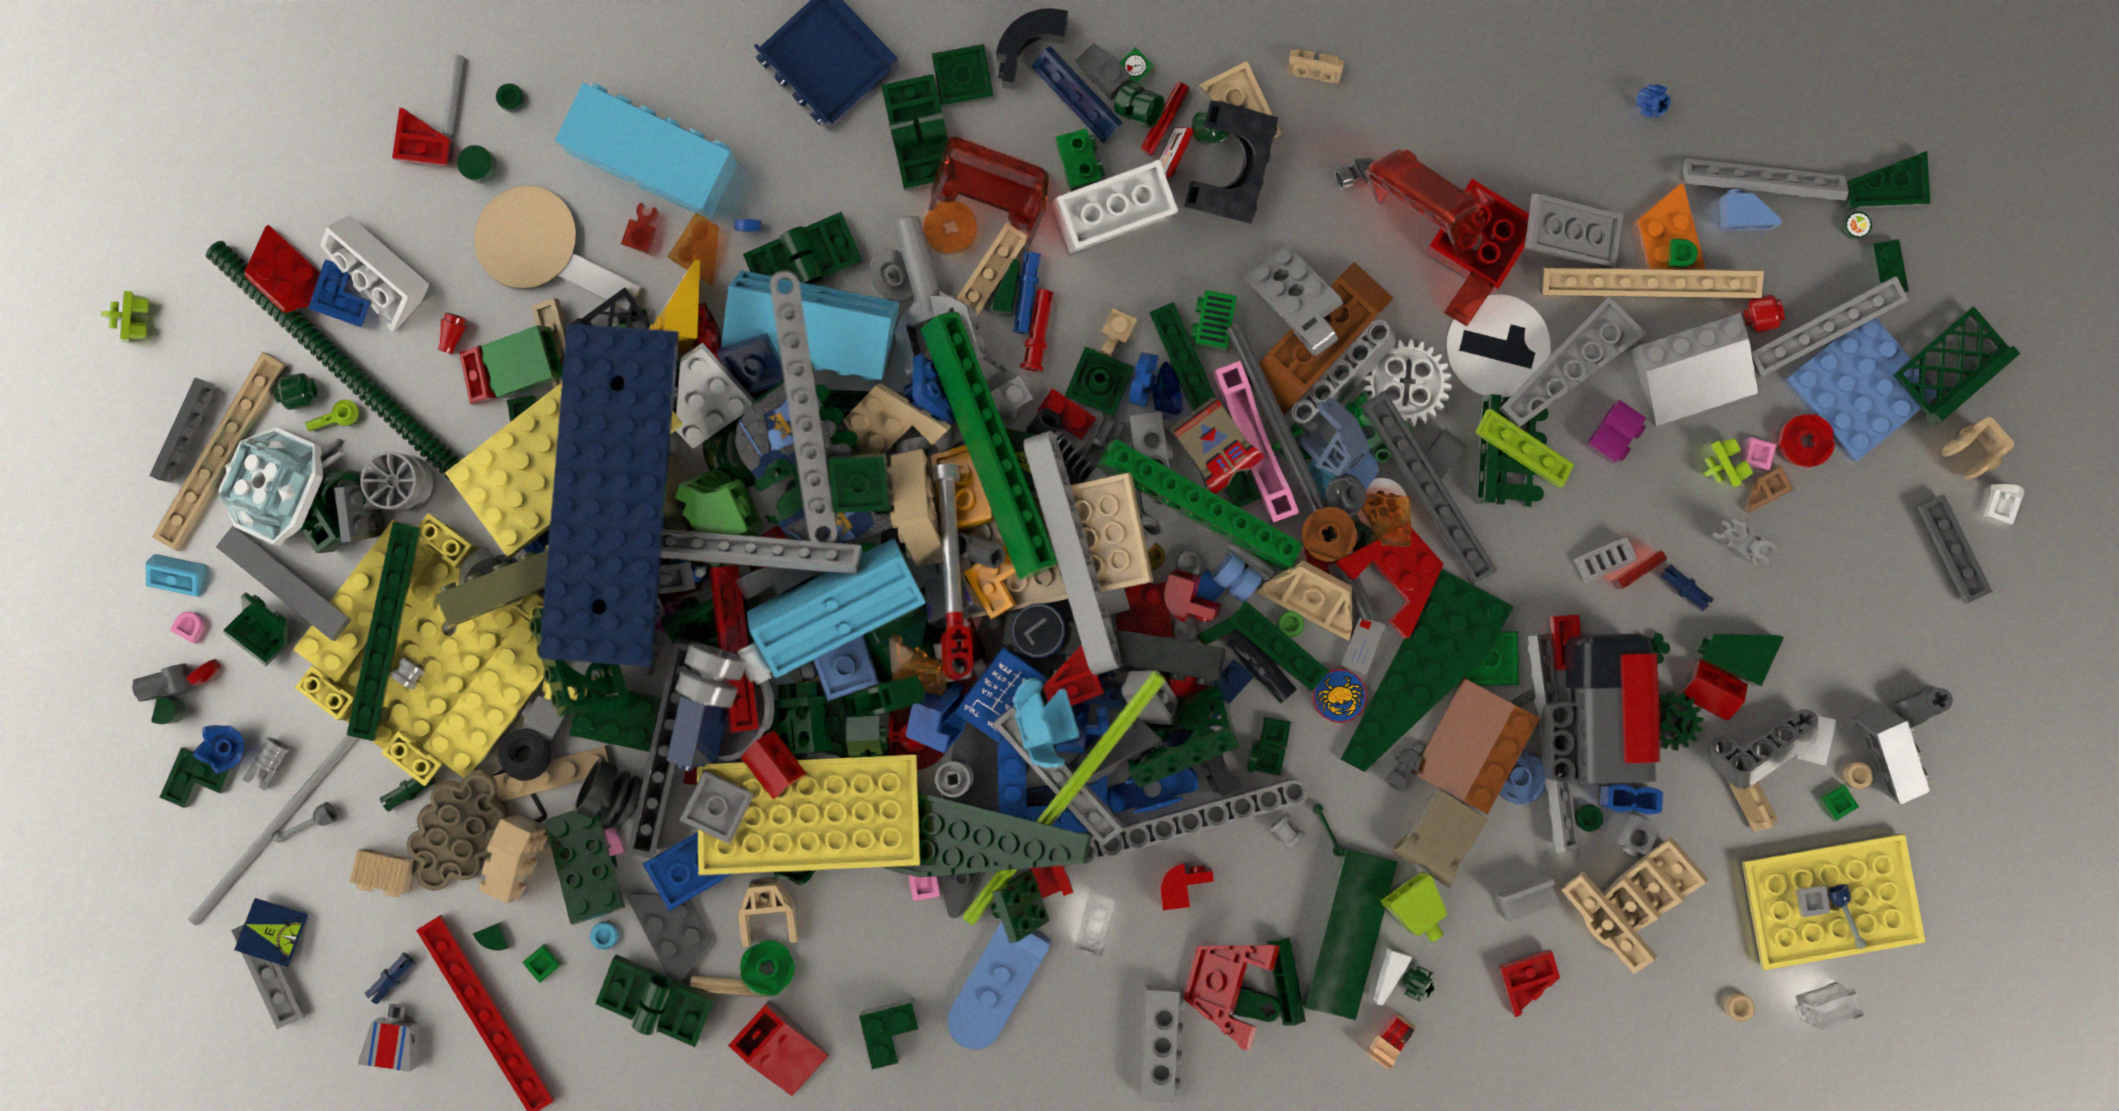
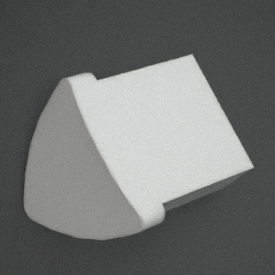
[1983,484,2025,525]

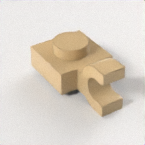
[1101,308,1137,357]

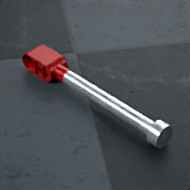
[932,464,973,681]

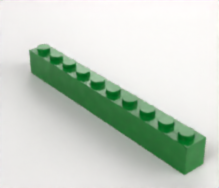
[921,312,1058,580]

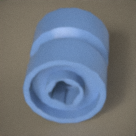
[1211,552,1263,603]

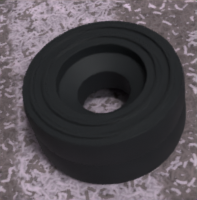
[498,728,551,781]

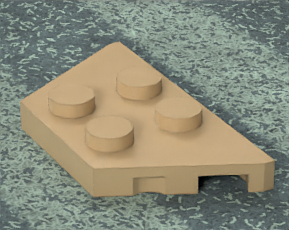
[1257,561,1353,641]

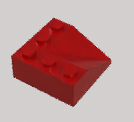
[1424,179,1529,295]

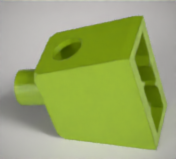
[1381,871,1447,942]

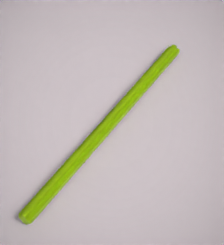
[963,671,1165,925]

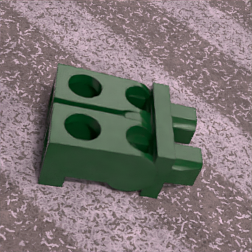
[773,681,832,753]

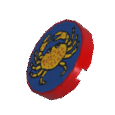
[1312,669,1367,723]

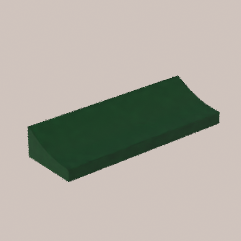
[1303,847,1398,1020]

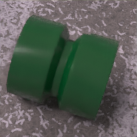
[1114,82,1165,128]

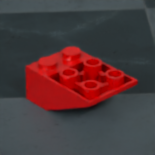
[728,1000,829,1096]

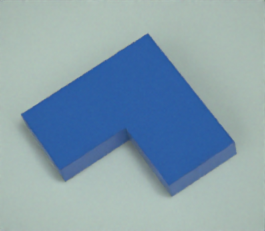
[308,259,371,327]

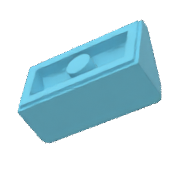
[146,554,206,597]

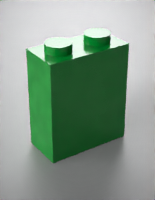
[481,325,563,398]

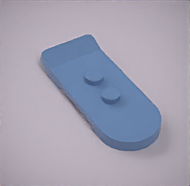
[948,921,1051,1049]

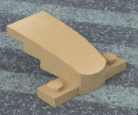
[1561,837,1708,974]

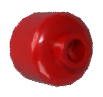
[1743,294,1785,333]

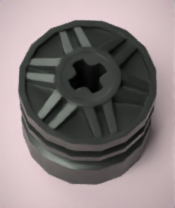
[574,759,643,830]

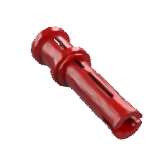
[1019,289,1054,373]

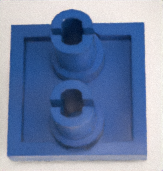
[904,353,955,425]

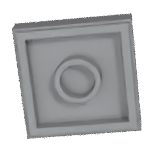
[680,770,755,844]

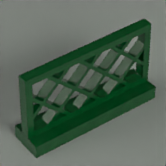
[1892,306,2021,426]

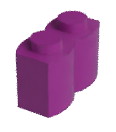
[1585,400,1646,463]

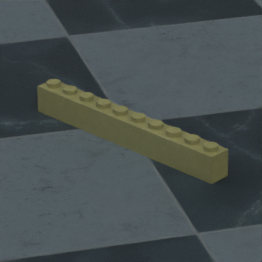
[435,494,693,628]

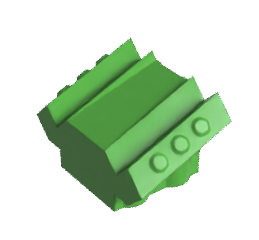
[675,469,762,567]

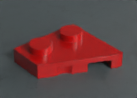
[1043,645,1105,706]
[1499,949,1560,1017]

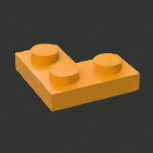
[964,546,1016,619]

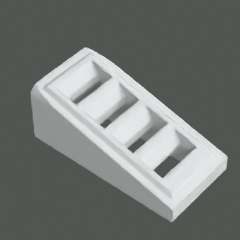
[1372,948,1412,1006]

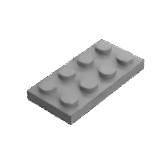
[1525,194,1623,268]

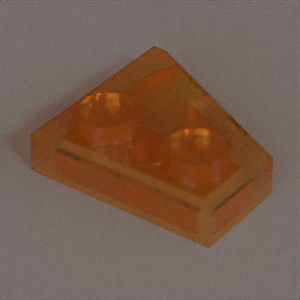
[667,212,719,286]
[1361,493,1411,547]
[889,634,946,695]

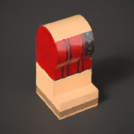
[1366,1013,1415,1070]

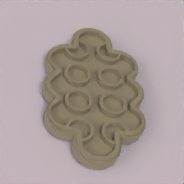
[406,770,507,891]

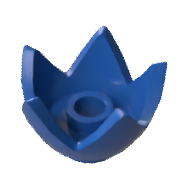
[193,725,245,773]

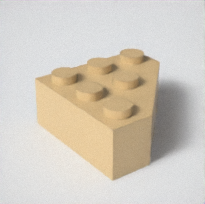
[888,449,943,567]
[478,814,549,904]

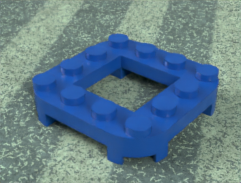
[996,734,1108,832]

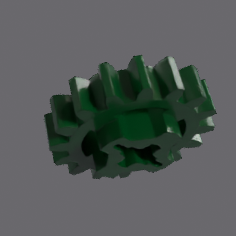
[1659,691,1704,751]

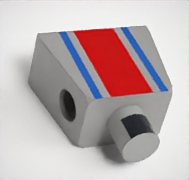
[358,1004,418,1072]

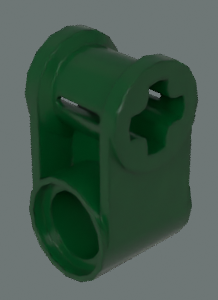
[1233,985,1280,1022]

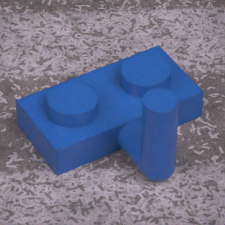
[1056,704,1109,753]

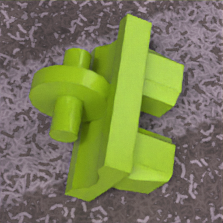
[101,290,149,342]
[1703,438,1753,488]

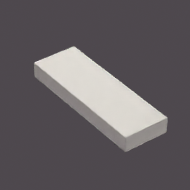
[558,253,642,311]

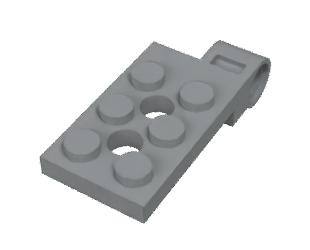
[1245,245,1343,356]

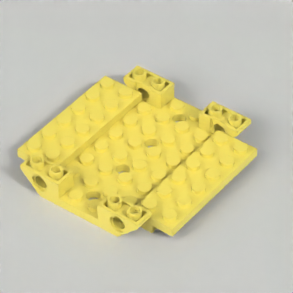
[293,513,544,786]

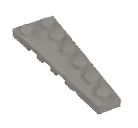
[1499,296,1647,427]

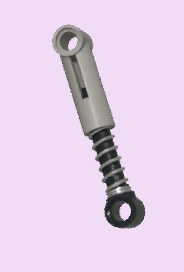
[1026,408,1163,551]

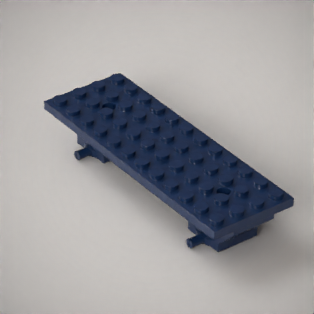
[539,324,679,667]

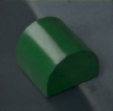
[151,696,185,725]

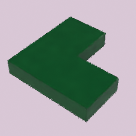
[159,747,234,808]

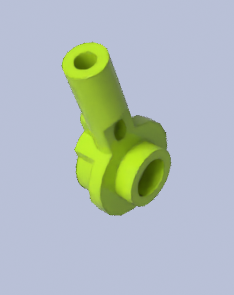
[305,399,359,432]

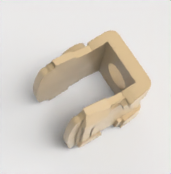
[1942,417,2014,480]

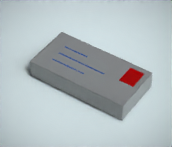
[1340,615,1385,675]

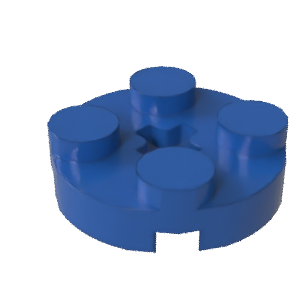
[1129,352,1159,408]

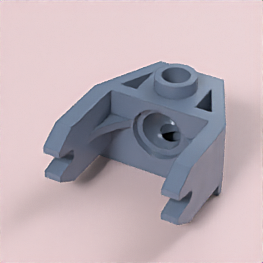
[1298,398,1370,476]

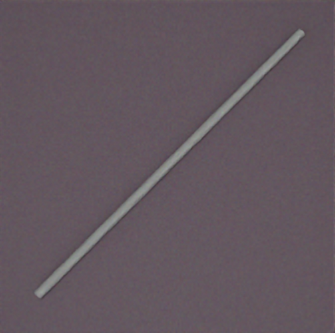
[188,622,453,925]

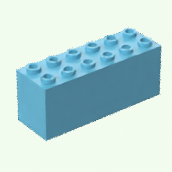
[554,83,738,220]
[721,270,899,381]
[747,538,925,678]

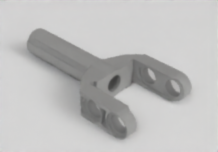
[894,216,987,383]

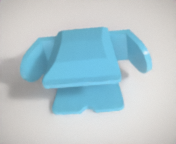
[1013,678,1079,768]

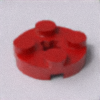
[1777,414,1835,468]

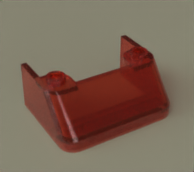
[928,137,1049,246]
[1365,149,1486,258]

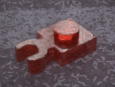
[621,203,659,254]

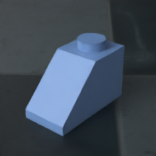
[1719,189,1782,231]

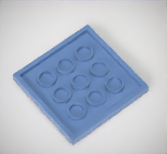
[1785,318,1937,462]

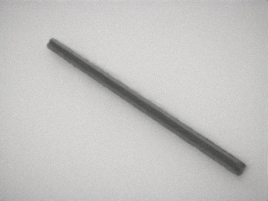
[1227,323,1376,621]

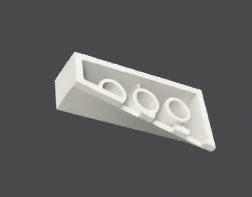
[320,215,429,332]

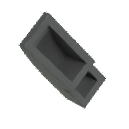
[735,567,820,599]

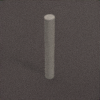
[442,55,464,136]

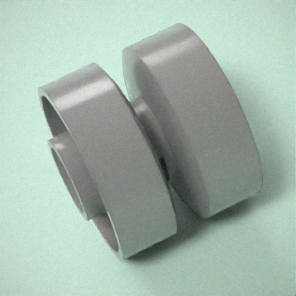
[360,452,433,511]
[676,643,747,707]

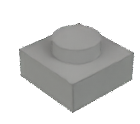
[1796,885,1831,917]

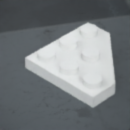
[676,343,755,448]

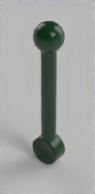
[1313,804,1344,856]

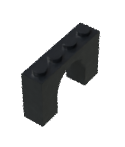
[1184,100,1278,224]

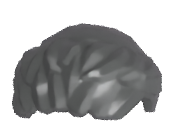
[1325,473,1367,517]

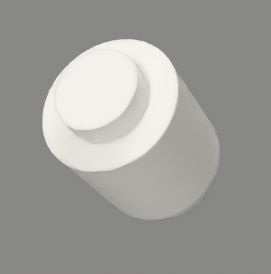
[737,642,772,685]

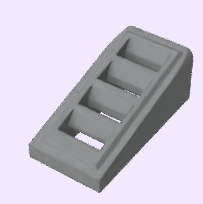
[1573,537,1638,584]

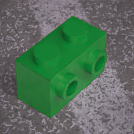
[1056,128,1105,192]

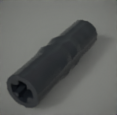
[1226,632,1297,704]

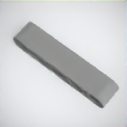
[1292,320,1396,431]

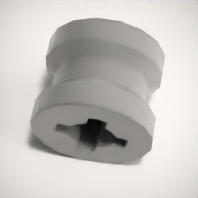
[390,657,426,690]

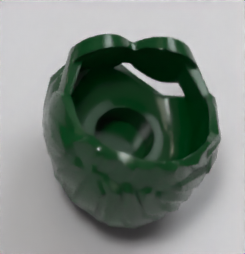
[320,468,367,513]

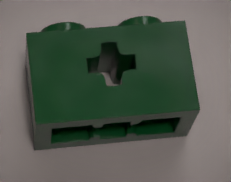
[301,493,346,553]
[846,716,889,758]

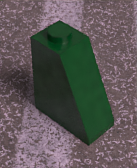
[1695,634,1784,687]

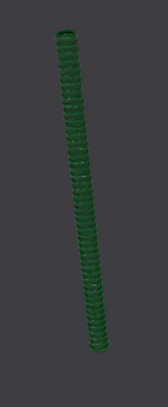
[206,240,461,485]

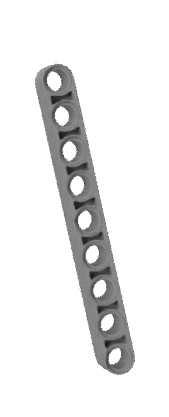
[1024,431,1122,675]
[1084,779,1308,864]

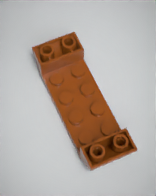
[1247,262,1393,415]

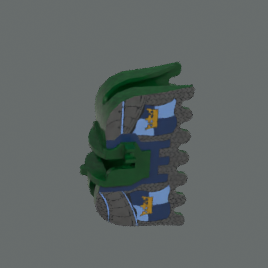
[735,361,894,545]

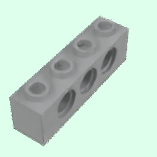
[1129,411,1178,522]
[1140,986,1184,1103]

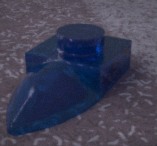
[1152,361,1183,415]

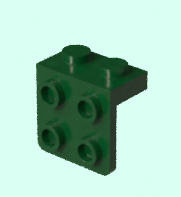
[223,592,289,667]

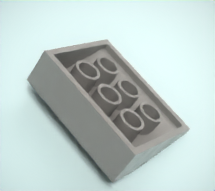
[1630,313,1758,426]

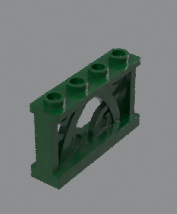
[530,608,630,717]
[1127,684,1239,788]

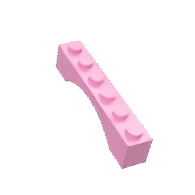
[1213,361,1299,524]

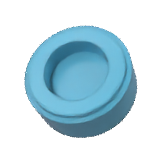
[590,921,619,950]

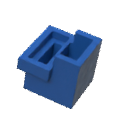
[906,681,966,754]

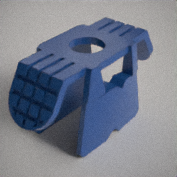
[1107,767,1199,813]

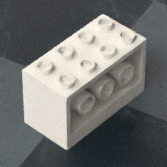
[1051,160,1178,254]

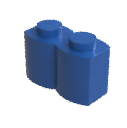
[1599,783,1663,815]

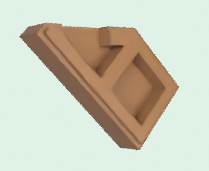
[1745,466,1794,513]

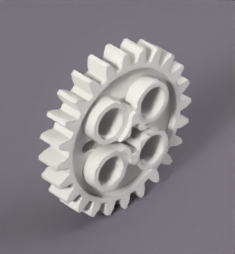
[1363,340,1452,427]

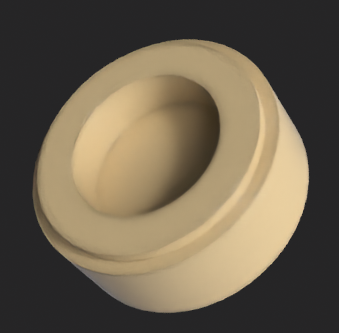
[1843,762,1873,789]
[1725,993,1755,1022]

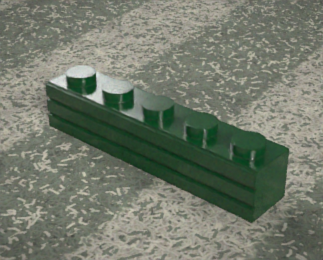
[1267,937,1306,1026]

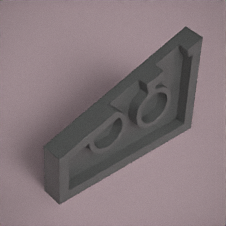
[1069,717,1165,785]

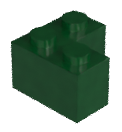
[859,998,921,1070]

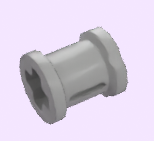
[1269,813,1305,849]

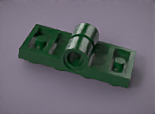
[881,74,957,191]
[743,212,863,284]
[544,810,625,925]
[595,954,716,1047]

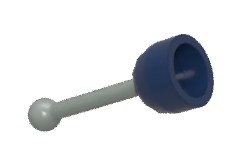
[1827,884,1866,949]

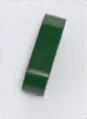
[1197,616,1236,645]

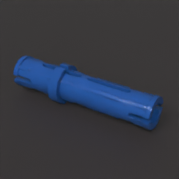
[1012,251,1041,334]

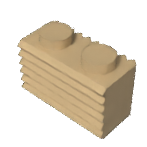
[349,848,416,897]

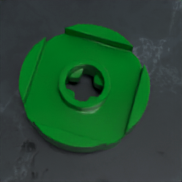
[740,940,795,997]

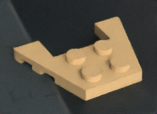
[843,383,951,489]

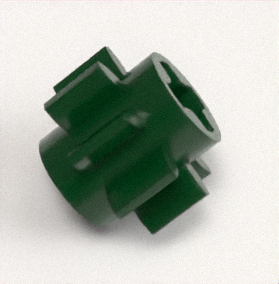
[1402,966,1436,1002]

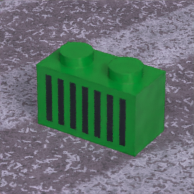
[1190,290,1237,352]

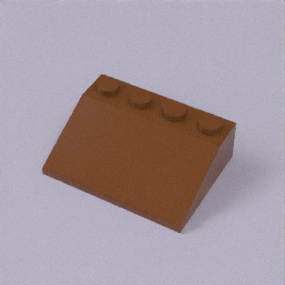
[1412,678,1540,815]

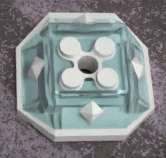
[219,427,323,546]

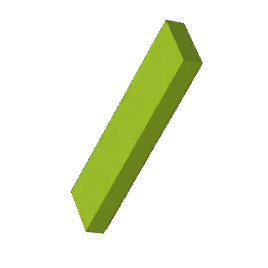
[1475,409,1575,488]

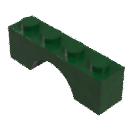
[843,674,925,717]

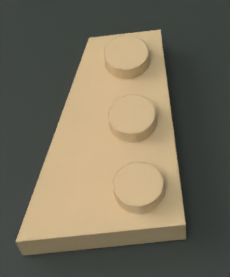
[1199,61,1282,139]

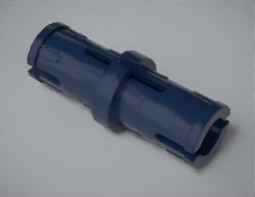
[1660,564,1714,611]
[365,952,416,1004]

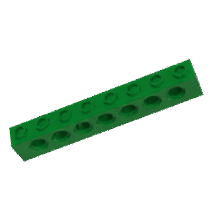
[1096,439,1304,570]

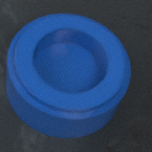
[734,219,761,232]

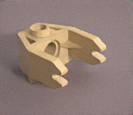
[738,877,798,947]

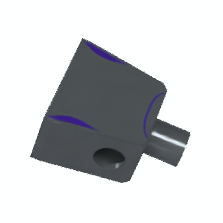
[925,562,985,629]

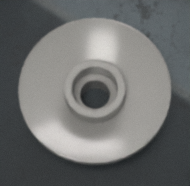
[870,249,913,302]

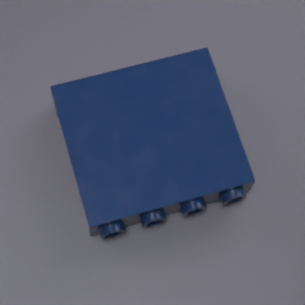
[754,0,899,130]

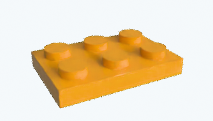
[931,445,995,531]

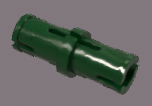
[380,777,436,812]

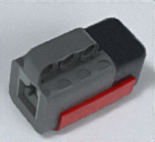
[1541,633,1661,784]

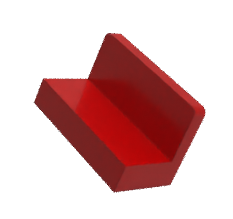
[1682,660,1748,721]
[741,731,807,799]
[1029,865,1074,898]

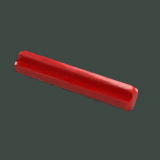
[1141,82,1190,155]

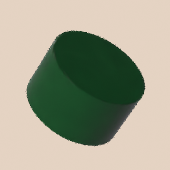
[457,145,497,183]

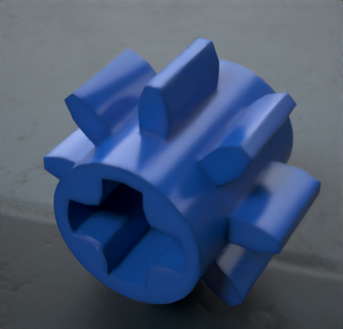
[1636,84,1671,118]

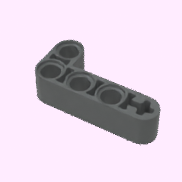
[1710,709,1819,788]

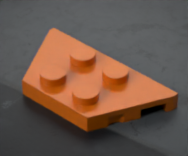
[1635,183,1706,269]

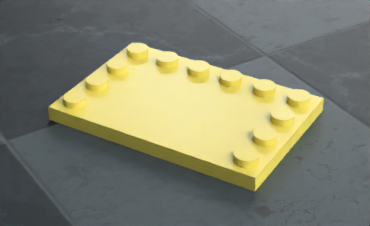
[1742,834,1926,970]

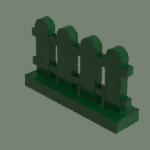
[1476,394,1548,507]

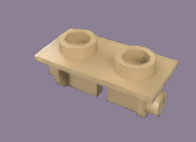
[1286,48,1344,84]
[1729,781,1778,832]

